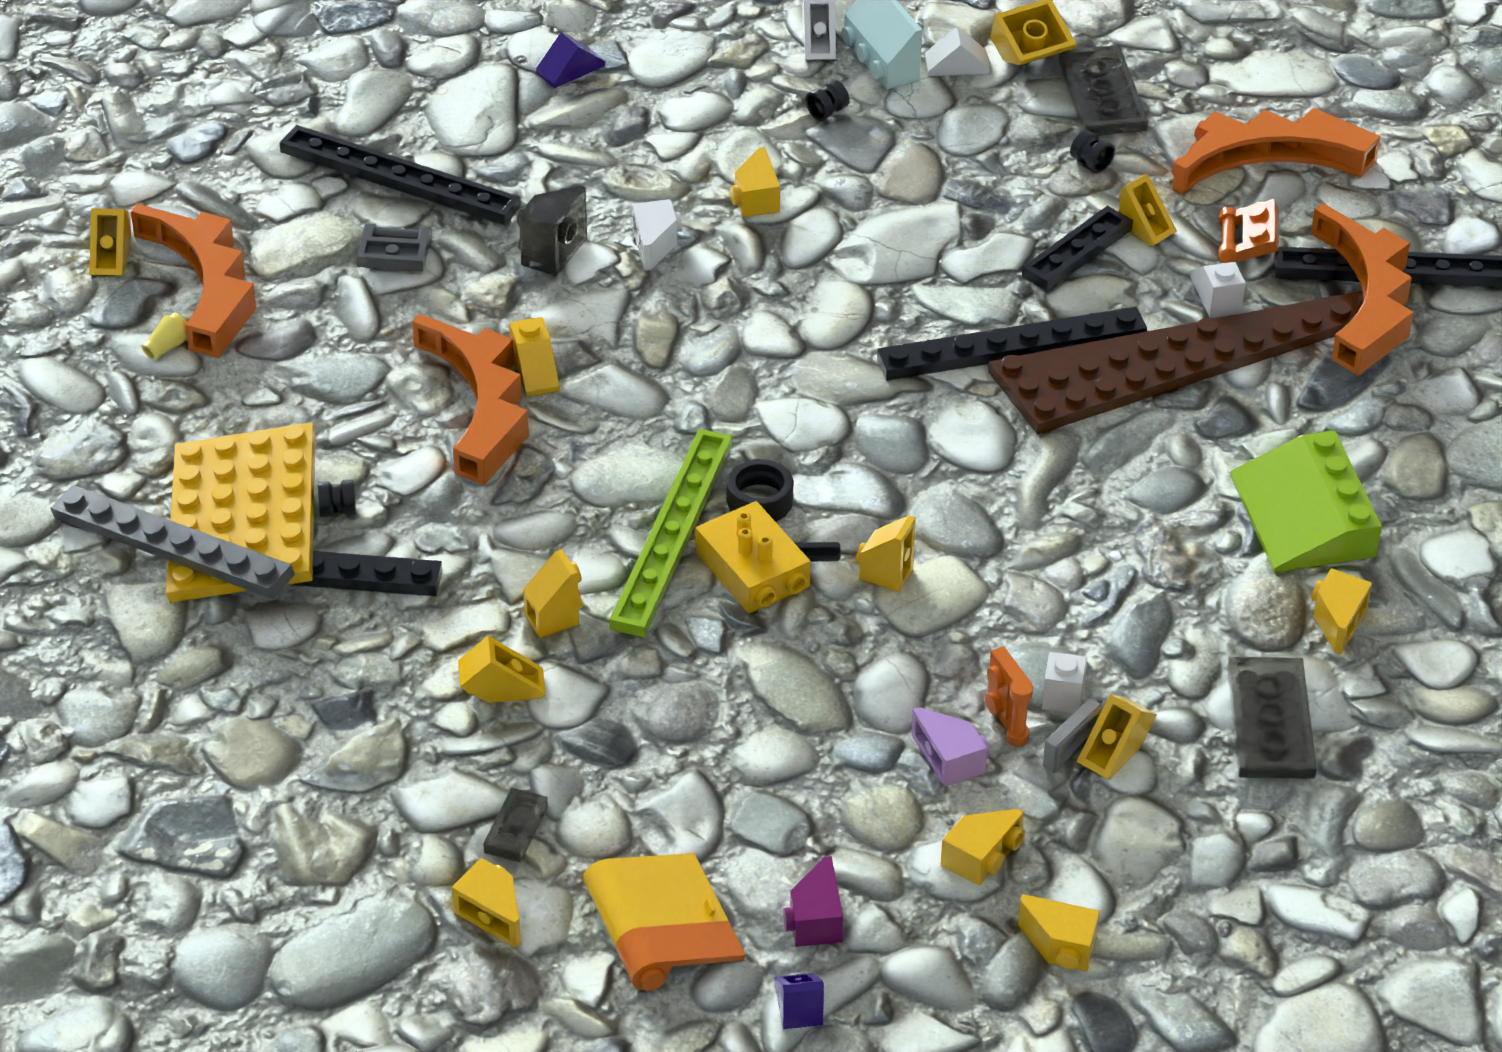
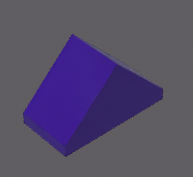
[536,32,605,88]
[774,972,824,1029]

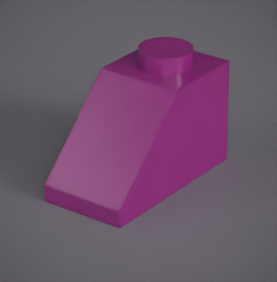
[783,856,843,947]

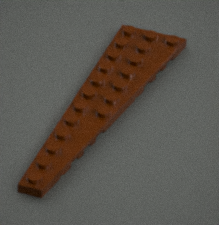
[988,291,1364,435]

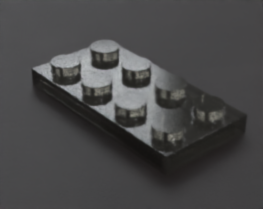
[1058,45,1148,136]
[1227,657,1317,779]

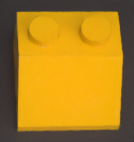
[990,0,1077,65]

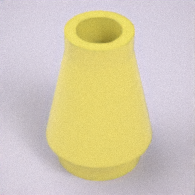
[141,312,187,361]

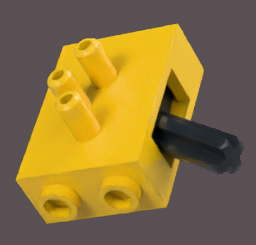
[695,501,841,614]

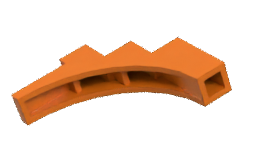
[1171,108,1380,194]

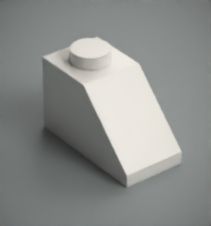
[802,0,836,61]
[632,199,682,271]
[1190,262,1246,318]
[1042,651,1088,714]

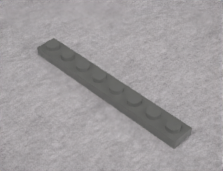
[50,485,295,599]

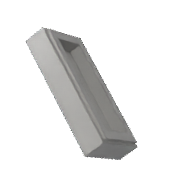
[1043,698,1101,773]

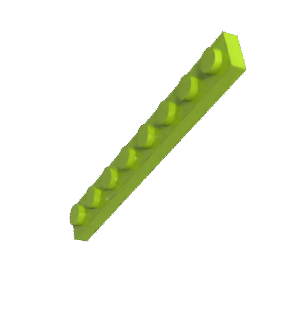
[609,429,732,638]

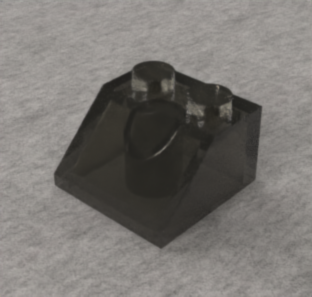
[517,185,587,276]

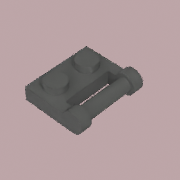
[357,223,432,271]

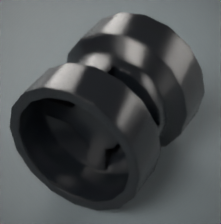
[805,79,850,121]
[1070,129,1116,173]
[318,479,356,517]

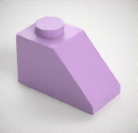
[911,707,990,787]

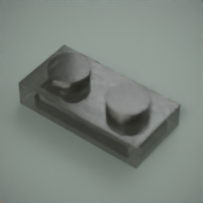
[483,787,548,863]

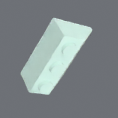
[842,0,922,90]

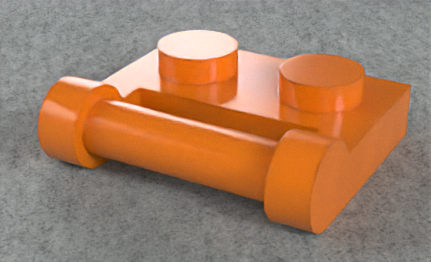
[1218,199,1279,263]
[985,646,1033,747]

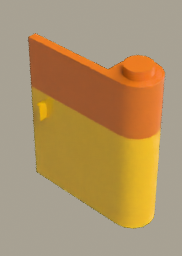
[583,853,746,991]

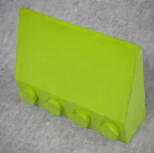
[1230,430,1382,573]

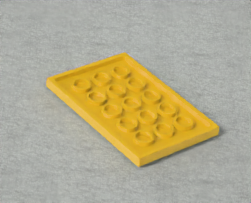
[166,422,316,603]

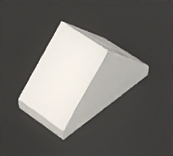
[925,26,990,76]

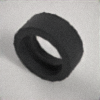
[726,459,794,522]

